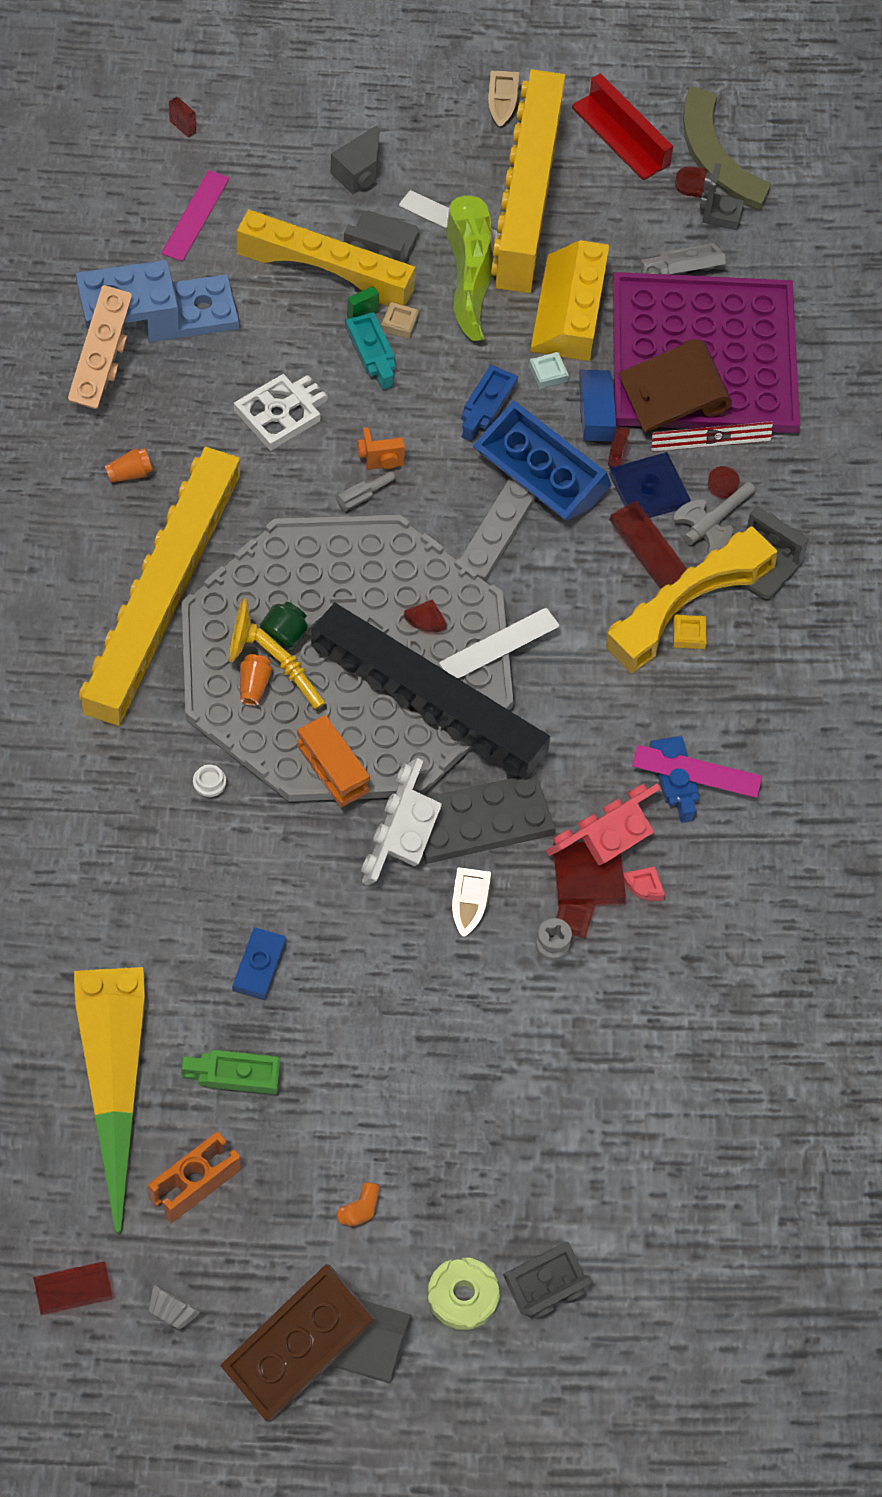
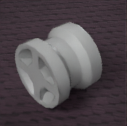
[536,918,572,961]

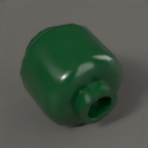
[260,602,308,650]

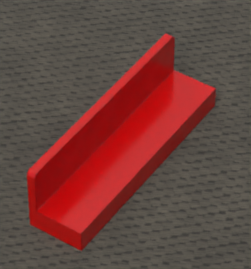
[572,73,674,180]

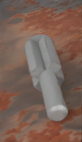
[336,471,395,512]

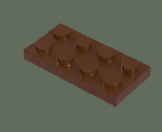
[220,1264,377,1422]

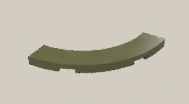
[683,86,771,210]

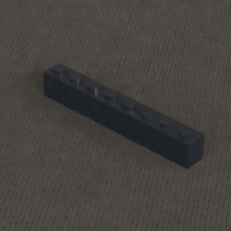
[311,602,550,780]

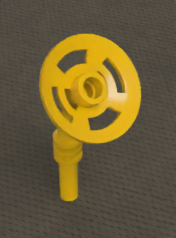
[228,598,325,710]

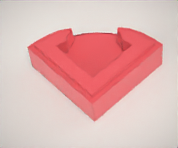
[622,866,665,901]

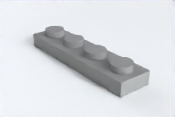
[460,477,536,582]

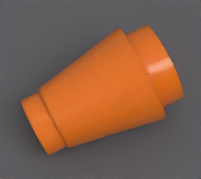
[105,448,153,483]
[240,654,272,706]

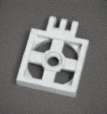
[234,374,328,451]

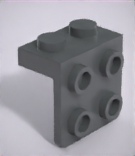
[344,211,418,263]
[744,506,809,599]

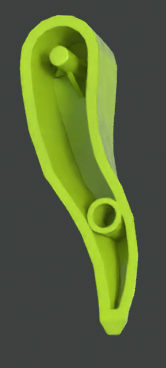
[446,195,493,341]

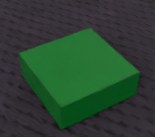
[347,286,379,319]

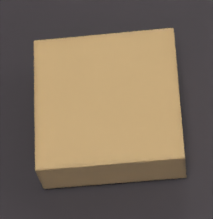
[381,302,419,339]

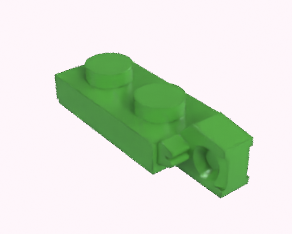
[181,1050,280,1095]

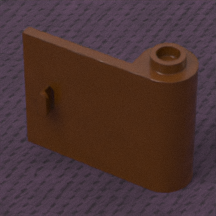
[618,339,732,433]

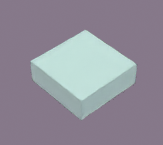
[529,352,569,389]

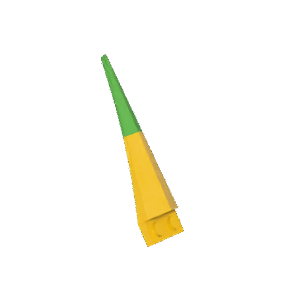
[74,967,145,1235]

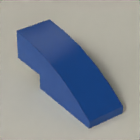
[579,370,616,441]

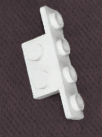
[361,758,442,886]

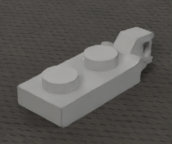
[640,243,725,275]

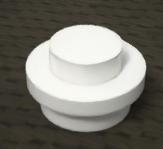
[193,765,226,797]

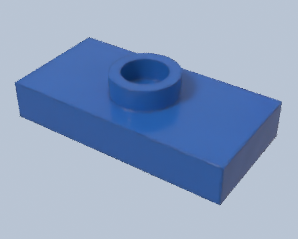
[232,927,286,1000]

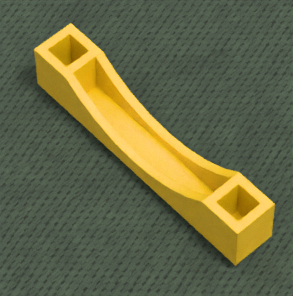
[236,209,416,307]
[606,526,778,674]

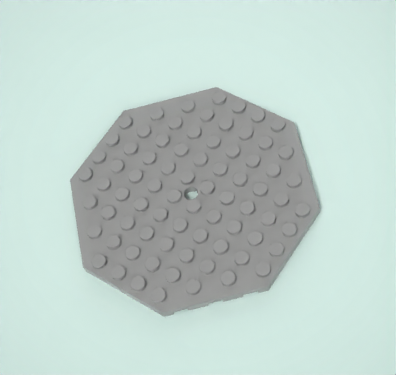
[181,515,513,801]

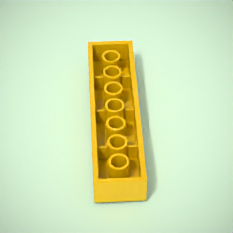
[491,69,565,294]

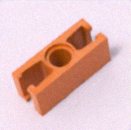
[297,715,370,808]
[148,1131,241,1224]

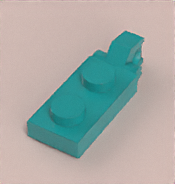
[345,312,396,390]

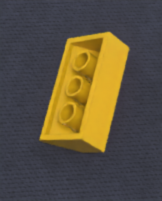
[530,240,609,361]

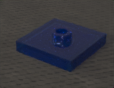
[609,452,691,523]

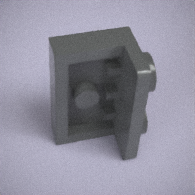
[503,1242,593,1318]

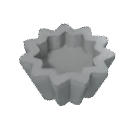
[149,1285,200,1329]

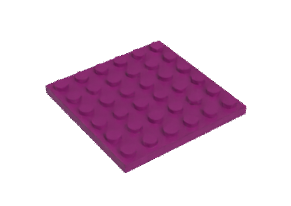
[612,272,800,433]

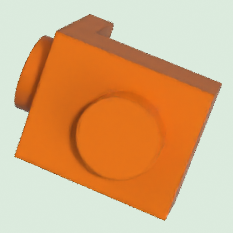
[357,427,405,470]

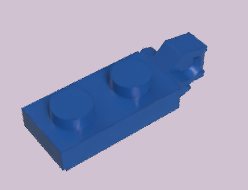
[461,365,519,442]
[649,736,699,823]

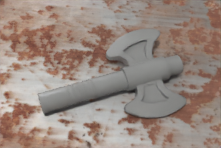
[673,482,755,554]

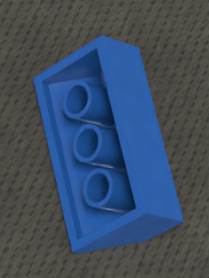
[473,400,612,521]

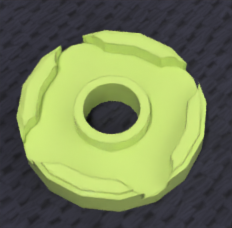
[428,1258,500,1330]

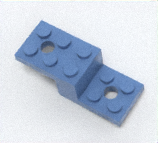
[76,260,239,342]

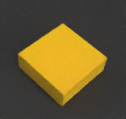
[673,615,707,649]

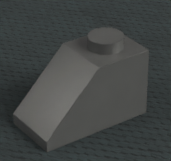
[330,126,380,194]

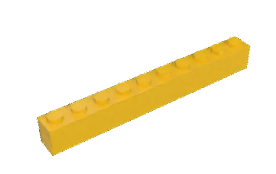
[79,446,240,727]

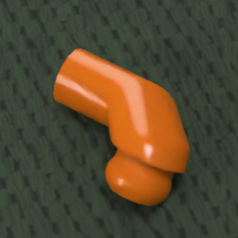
[336,1182,380,1227]

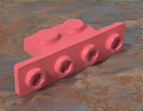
[546,783,661,866]

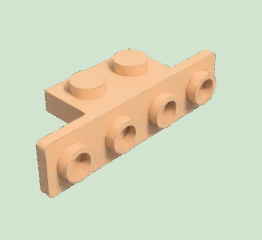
[68,285,132,409]

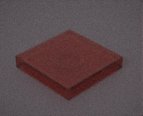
[553,842,626,906]

